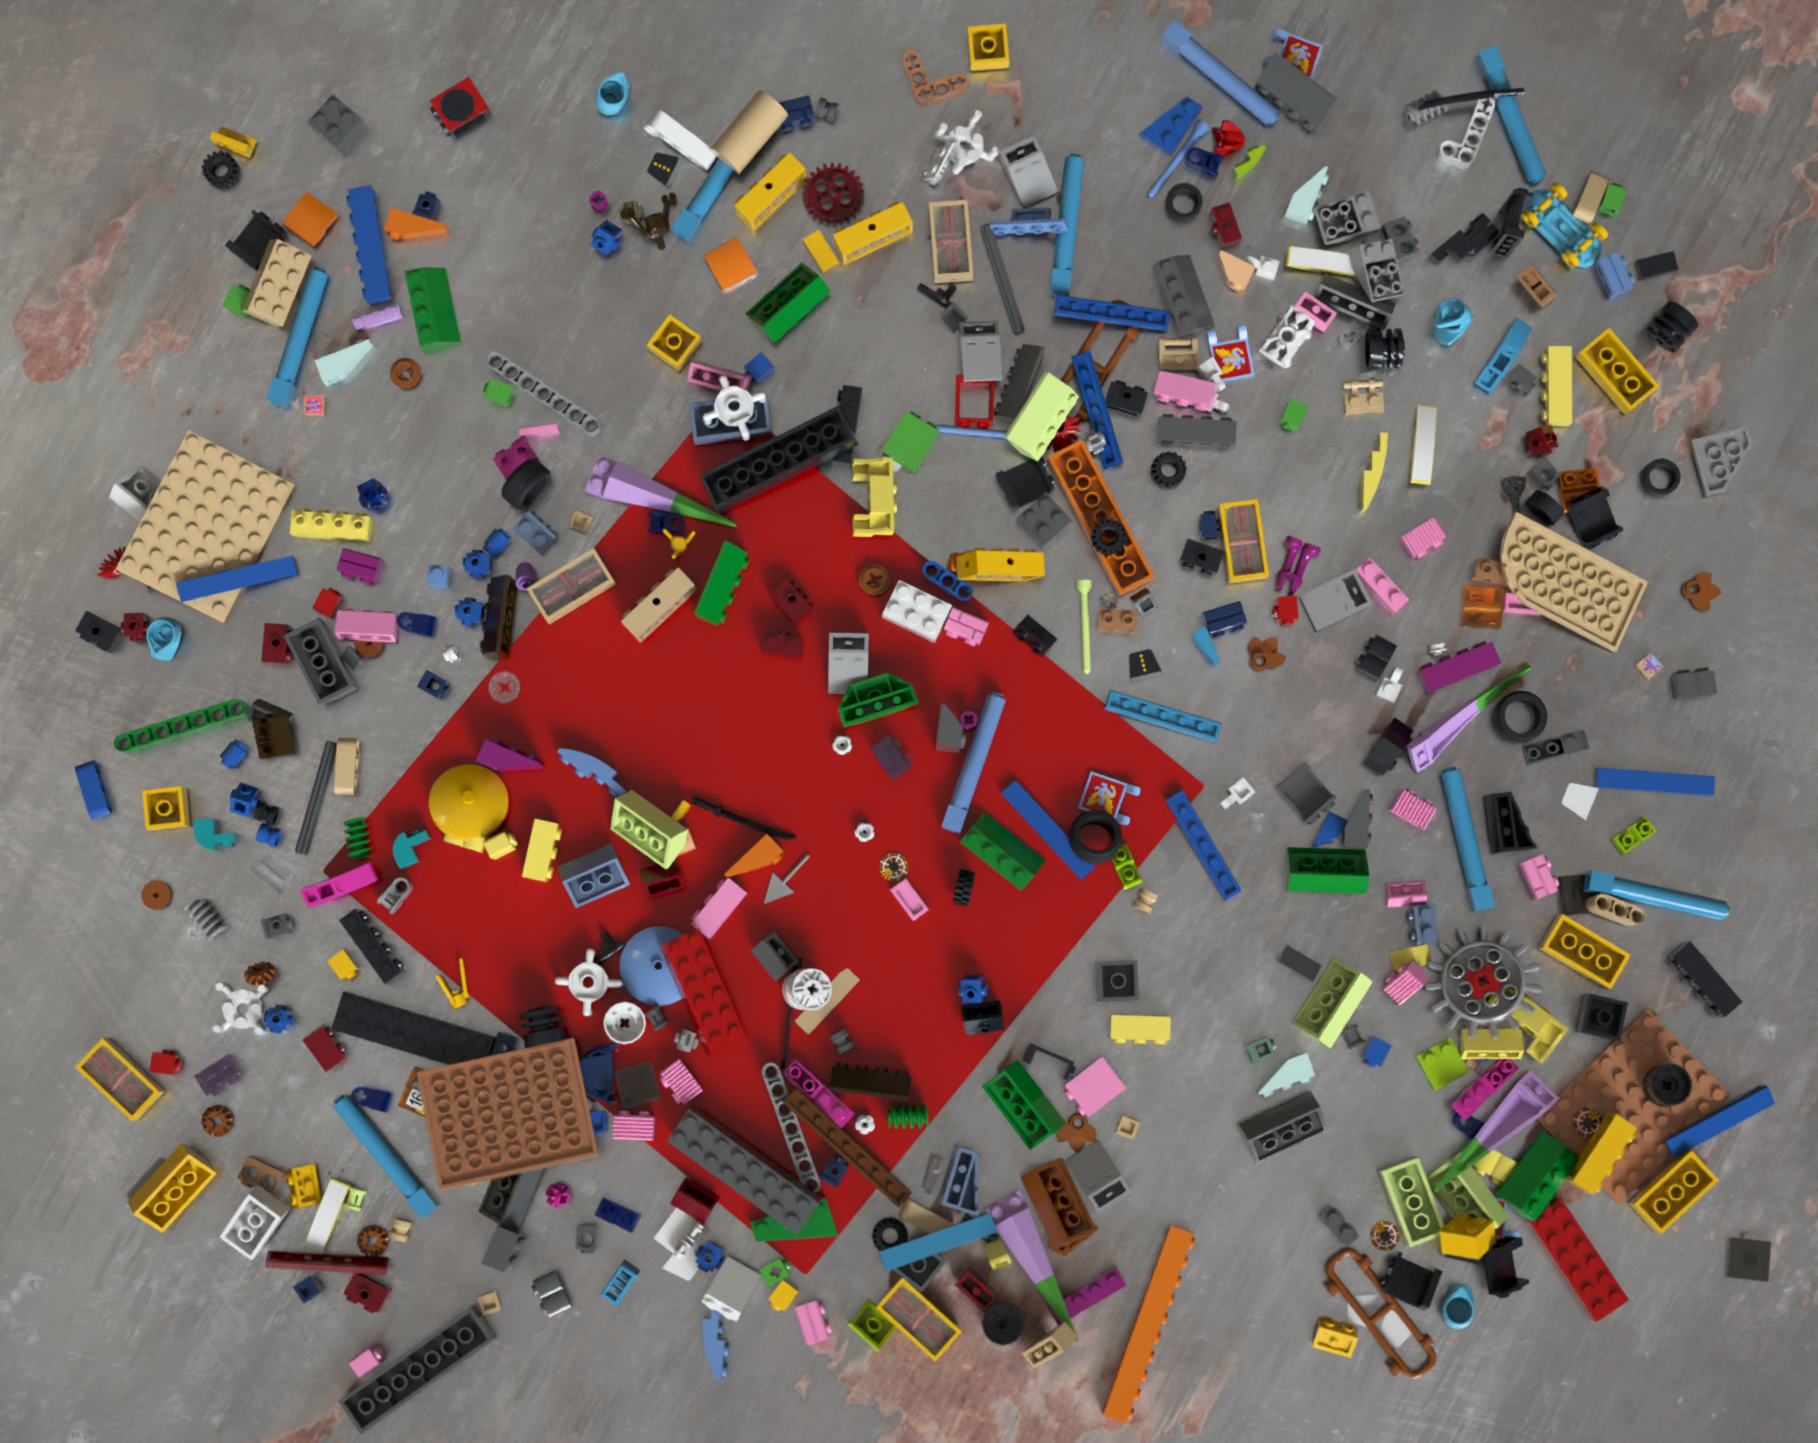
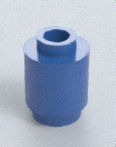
[482,528,510,557]
[219,739,248,769]

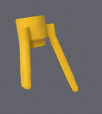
[663,529,695,558]
[435,958,470,1009]

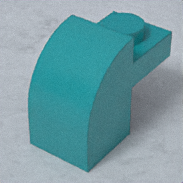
[194,818,238,851]
[393,829,432,870]

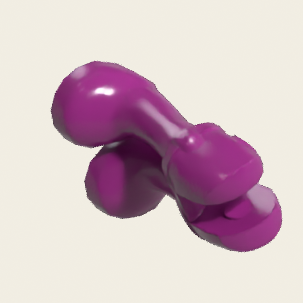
[1275,536,1321,596]

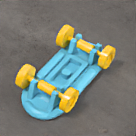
[1521,182,1608,268]

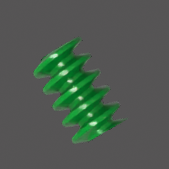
[343,817,373,859]
[888,1103,928,1129]

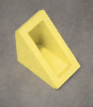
[1389,944,1432,972]
[983,1238,1012,1271]

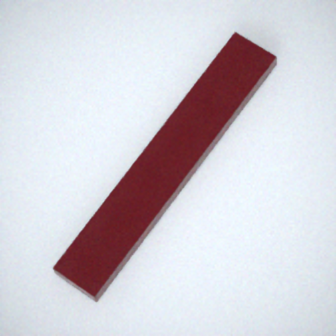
[265,1251,389,1275]

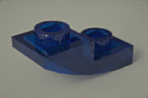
[595,1197,641,1233]

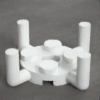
[934,110,1000,174]
[703,375,766,441]
[555,948,624,1016]
[213,983,270,1035]

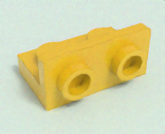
[209,127,257,158]
[285,1164,322,1209]
[1312,1317,1358,1358]

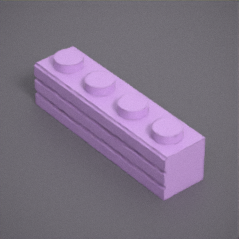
[352,304,404,332]

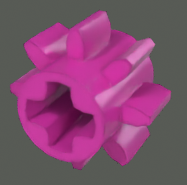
[545,1182,570,1208]

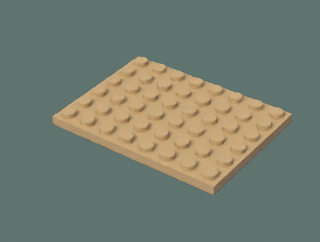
[116,430,295,623]

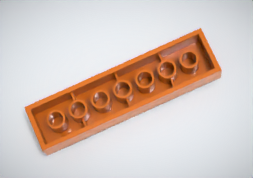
[1047,439,1155,597]

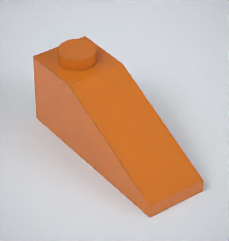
[384,208,449,240]
[724,834,784,878]

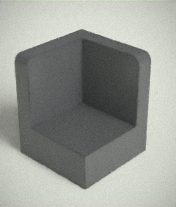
[940,302,967,333]

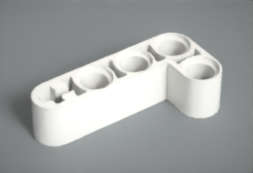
[1437,98,1495,169]
[644,110,717,171]

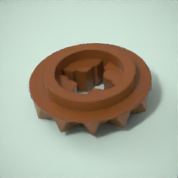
[390,358,421,389]
[859,564,890,596]
[244,961,276,985]
[201,1105,233,1137]
[357,1225,389,1257]

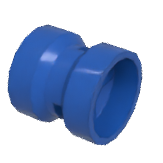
[256,823,282,848]

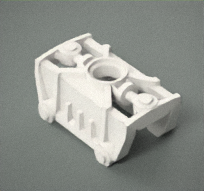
[1257,305,1315,369]

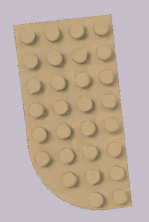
[1500,512,1648,652]

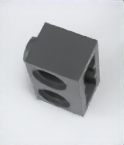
[1381,216,1420,263]

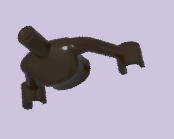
[620,193,676,250]

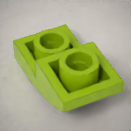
[1232,144,1266,180]
[1611,815,1657,855]
[1111,844,1143,890]

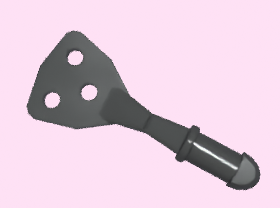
[1501,476,1526,514]

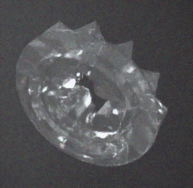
[489,672,520,703]

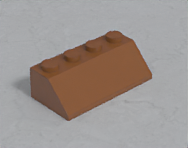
[1021,1158,1097,1250]

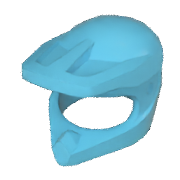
[595,72,631,115]
[1434,298,1473,345]
[146,617,181,661]
[1442,1283,1475,1329]

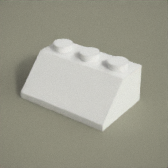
[109,464,161,522]

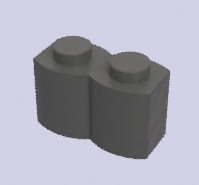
[1672,667,1717,699]
[1318,1205,1359,1246]
[532,1270,573,1317]

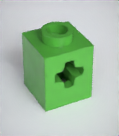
[1598,183,1627,216]
[222,284,250,317]
[483,378,515,408]
[1279,398,1308,431]
[759,1256,791,1287]

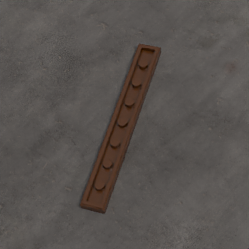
[782,1087,912,1208]

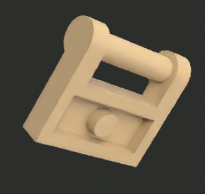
[1158,336,1198,371]

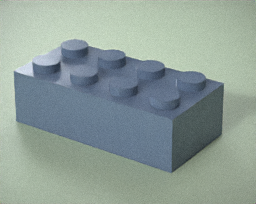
[689,393,772,446]

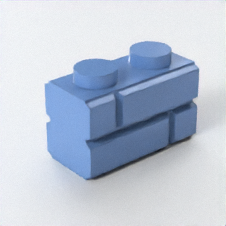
[1594,252,1634,299]

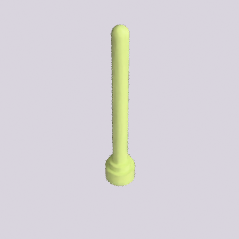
[1076,580,1092,674]

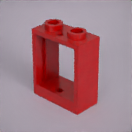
[954,375,995,428]

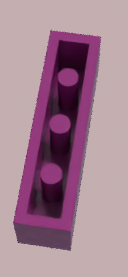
[1417,641,1501,694]
[1047,1266,1126,1326]

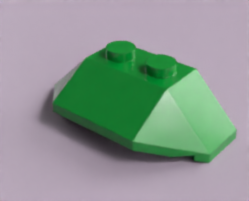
[838,673,919,727]

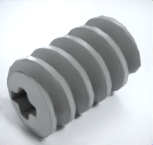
[1403,90,1448,128]
[184,898,226,942]

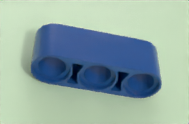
[923,561,973,602]
[75,760,112,820]

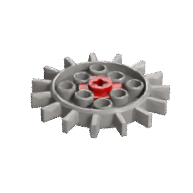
[1425,925,1542,1040]

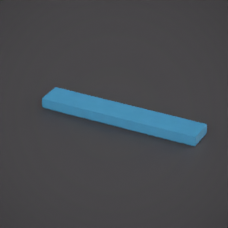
[1104,690,1222,743]
[879,1213,997,1272]

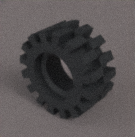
[202,151,240,188]
[1151,451,1187,488]
[1091,519,1127,556]
[952,869,976,907]
[872,1218,908,1251]

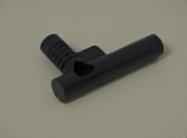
[917,283,957,308]
[594,931,625,965]

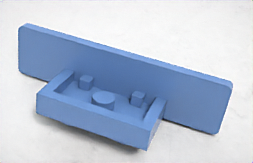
[989,207,1068,235]

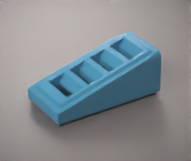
[1192,625,1220,667]
[600,1260,640,1306]

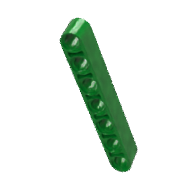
[114,699,249,753]

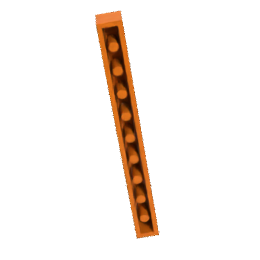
[1102,1224,1195,1424]

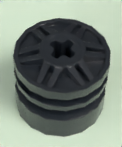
[1645,301,1699,353]
[1365,328,1405,370]
[518,1006,566,1048]
[1642,1064,1692,1107]
[982,1302,1024,1345]

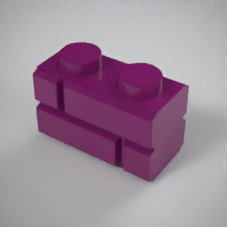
[337,548,383,584]

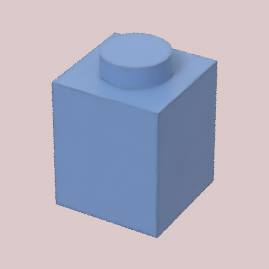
[427,564,451,588]

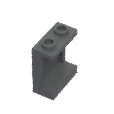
[1274,762,1337,824]

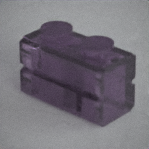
[870,735,913,781]
[194,1054,244,1097]

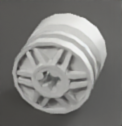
[782,969,832,1010]
[604,1002,646,1044]

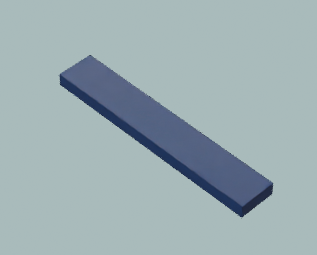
[1054,295,1170,331]
[1071,351,1123,468]
[176,556,297,602]
[1595,767,1715,796]
[1001,780,1096,880]
[1164,789,1242,901]
[1664,1085,1775,1158]

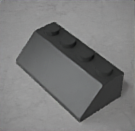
[1153,255,1215,338]
[994,344,1046,425]
[284,618,358,705]
[936,704,966,753]
[1239,1091,1328,1164]
[478,1168,543,1230]

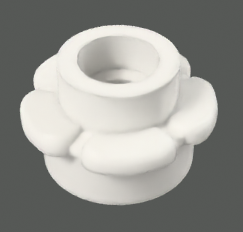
[1428,642,1448,656]
[442,644,459,663]
[833,736,852,755]
[855,823,874,842]
[855,1115,875,1134]

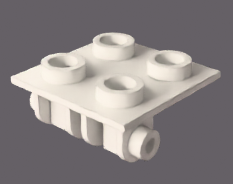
[921,144,954,186]
[654,1208,709,1262]

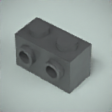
[751,931,799,981]

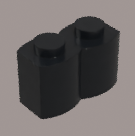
[1355,635,1397,681]

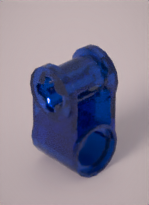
[1185,147,1224,177]
[648,512,686,534]
[397,612,436,636]
[351,1087,392,1113]
[1452,1113,1485,1140]

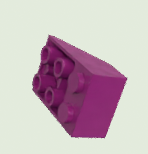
[476,738,544,772]

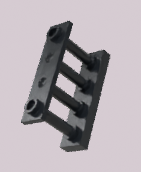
[1489,188,1533,257]

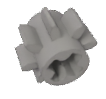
[1083,429,1106,454]
[674,1029,699,1052]

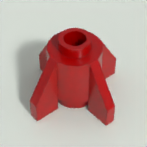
[1212,120,1245,157]

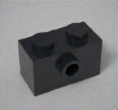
[1105,380,1148,418]
[1179,538,1224,577]
[75,611,123,652]
[961,1000,1005,1035]

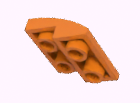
[282,192,338,247]
[703,236,757,290]
[1558,467,1600,514]

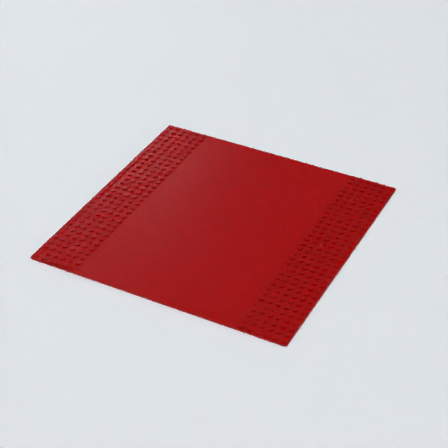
[323,432,1204,1274]

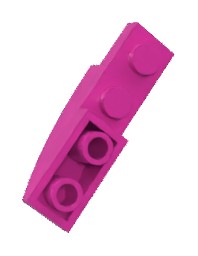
[300,862,378,908]
[782,1059,855,1128]
[1451,1059,1519,1120]

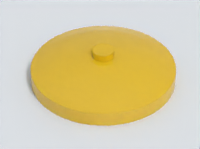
[429,764,509,841]

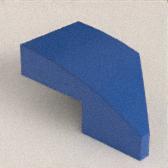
[1312,811,1347,848]

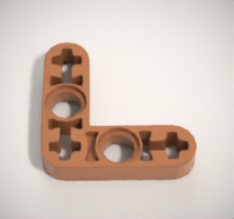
[902,50,968,105]

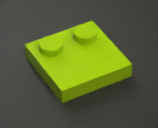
[1415,1037,1470,1091]

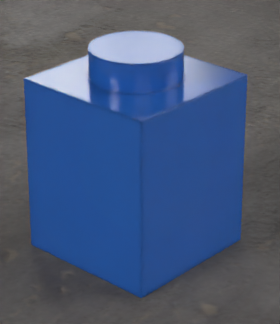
[744,352,775,385]
[1361,1036,1392,1068]

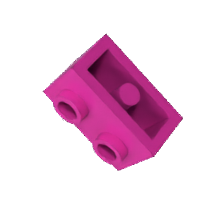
[493,438,540,480]

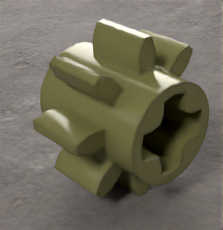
[619,201,644,224]

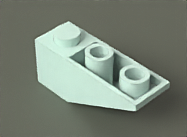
[1284,166,1329,225]
[315,339,373,386]
[1256,1053,1315,1097]

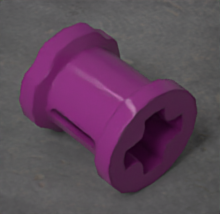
[589,191,608,213]
[960,711,978,730]

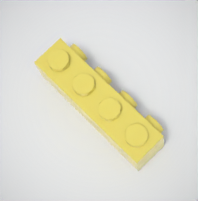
[1541,346,1572,426]
[290,508,373,542]

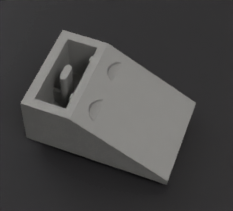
[999,135,1058,208]
[1313,191,1381,245]
[1348,239,1405,303]
[958,320,1002,382]
[1300,569,1372,631]
[828,633,869,694]
[1066,1140,1132,1213]

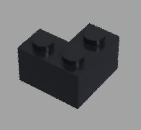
[1364,717,1414,775]

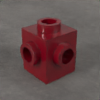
[1526,425,1559,456]
[121,613,151,642]

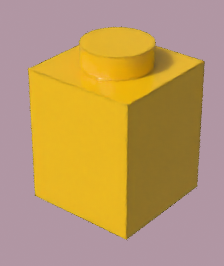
[327,949,360,981]
[768,1279,799,1311]

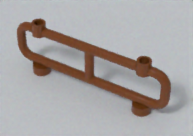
[1060,300,1140,428]
[1324,1248,1437,1379]

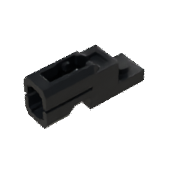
[1428,213,1500,264]

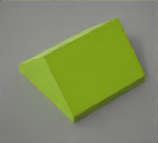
[848,1299,897,1352]

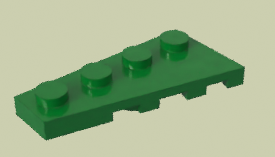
[750,1198,838,1242]

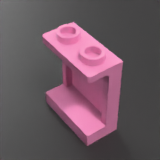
[1063,1056,1126,1117]

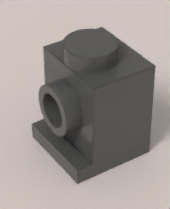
[1503,363,1537,394]
[261,913,294,939]

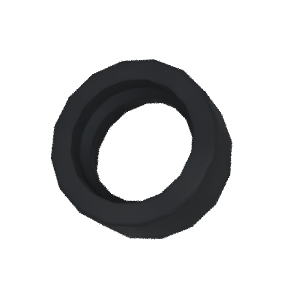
[1165,183,1203,222]
[1641,458,1681,497]
[1526,490,1564,526]

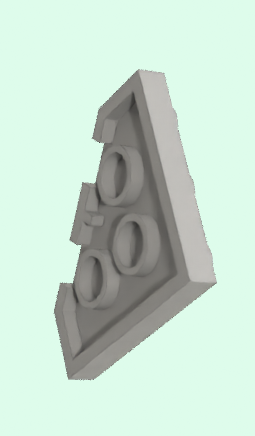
[1690,426,1753,497]

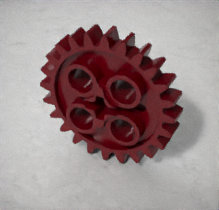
[802,162,864,225]

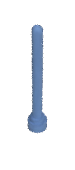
[1147,119,1210,197]
[936,424,1007,438]

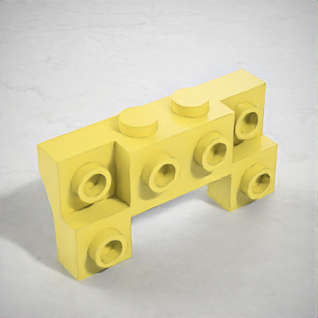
[852,457,897,537]
[1487,988,1569,1064]

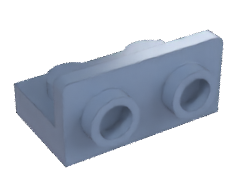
[513,510,558,555]
[1408,903,1439,945]

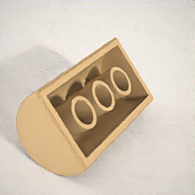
[709,90,788,174]

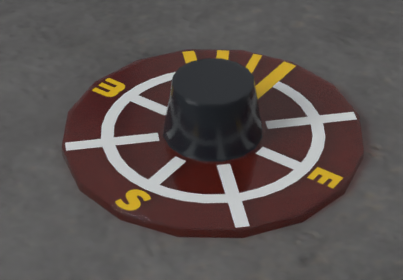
[1573,1108,1603,1137]

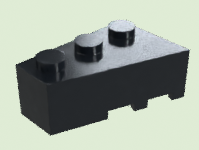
[1484,792,1537,854]

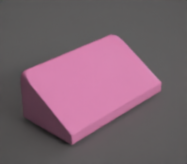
[1385,880,1428,907]

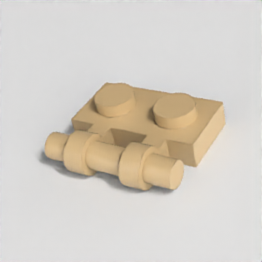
[1343,378,1384,415]

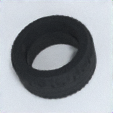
[501,458,550,510]
[1493,691,1548,743]
[1069,810,1122,864]

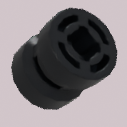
[253,801,280,826]

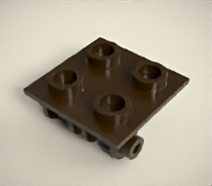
[252,715,296,759]

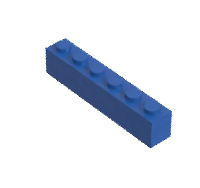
[346,185,393,305]

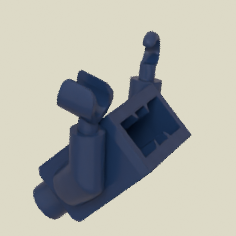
[580,1041,619,1104]

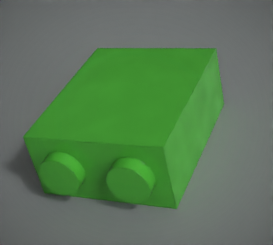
[882,411,939,473]

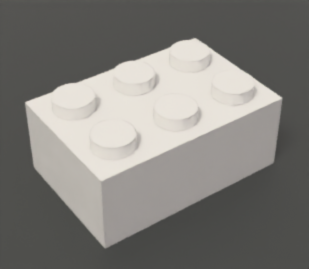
[882,580,952,643]
[220,1185,290,1261]

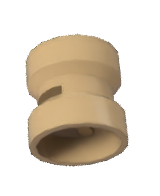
[1132,888,1159,914]
[387,1217,412,1242]

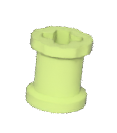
[344,1187,367,1211]

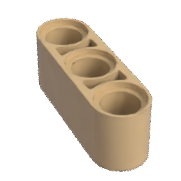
[1572,171,1610,224]
[334,738,359,795]
[1586,894,1646,926]
[898,1198,956,1234]

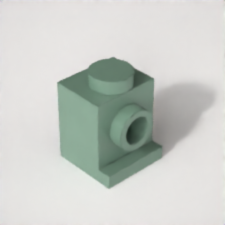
[1244,1037,1277,1064]

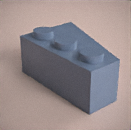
[938,1145,979,1216]

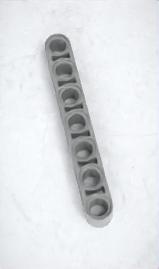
[486,352,601,436]
[762,1062,821,1193]

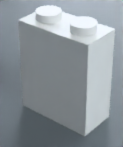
[702,1256,762,1322]

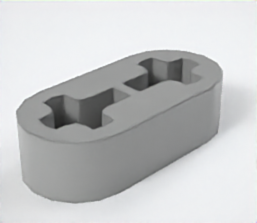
[1338,318,1370,349]

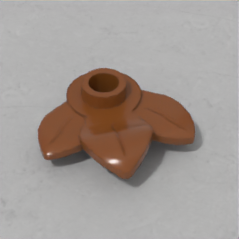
[1682,572,1721,611]
[1249,637,1286,671]
[1057,1113,1097,1153]

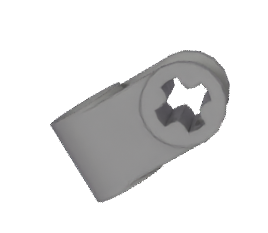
[377,878,413,915]

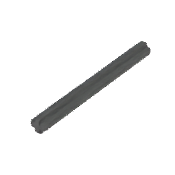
[980,223,1025,333]
[295,741,337,855]

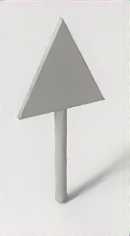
[764,854,810,904]

